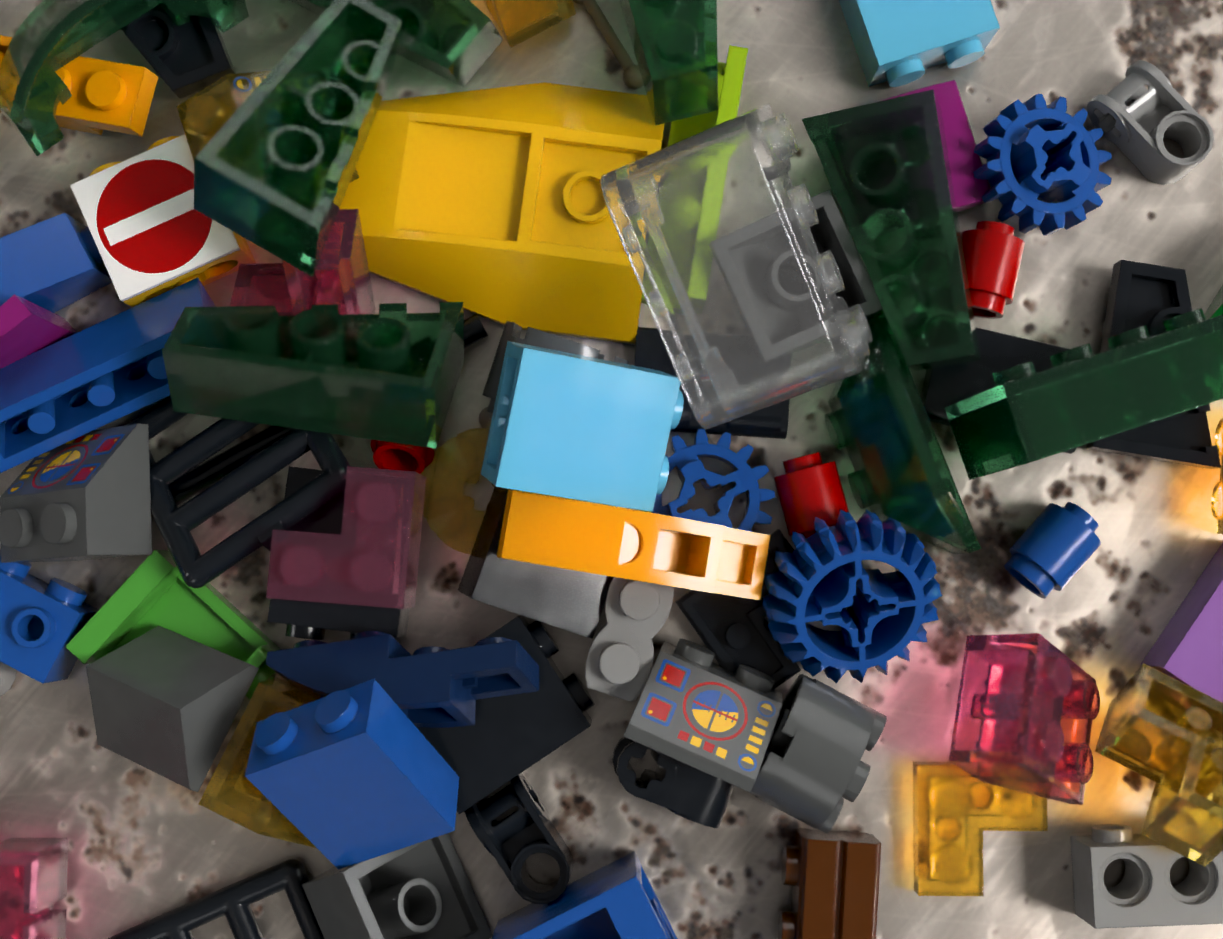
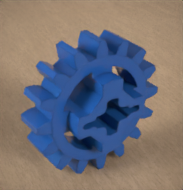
[973,94,1112,236]
[652,429,775,532]

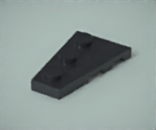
[96,0,237,99]
[1086,260,1221,469]

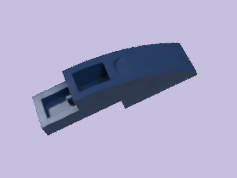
[266,631,539,728]

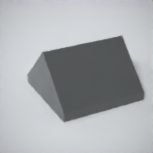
[86,626,259,792]

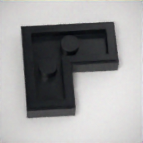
[675,529,801,689]

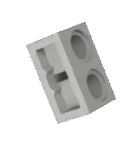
[1070,822,1223,929]

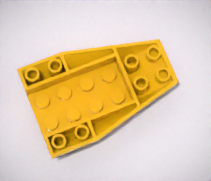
[272,82,668,345]

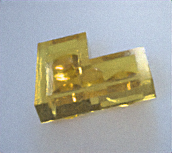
[913,762,1048,896]

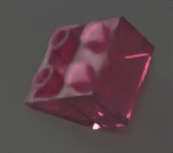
[949,633,1100,805]

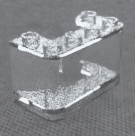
[601,104,873,430]

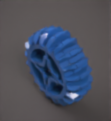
[763,509,942,683]

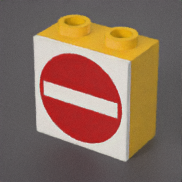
[70,133,256,307]

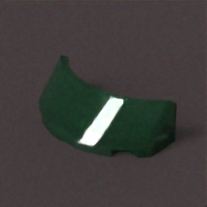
[0,0,249,156]

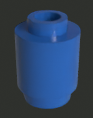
[1004,502,1101,599]

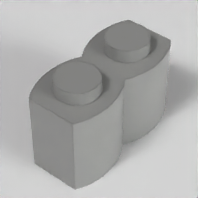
[585,577,674,702]

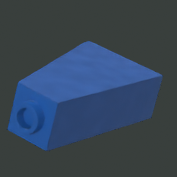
[0,213,112,313]

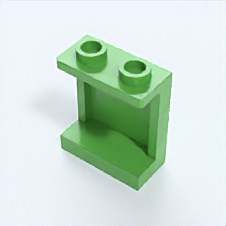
[65,549,281,722]

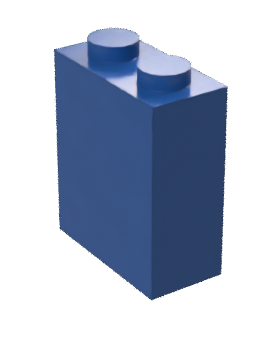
[245,679,459,870]

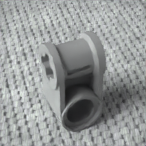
[1086,60,1214,185]

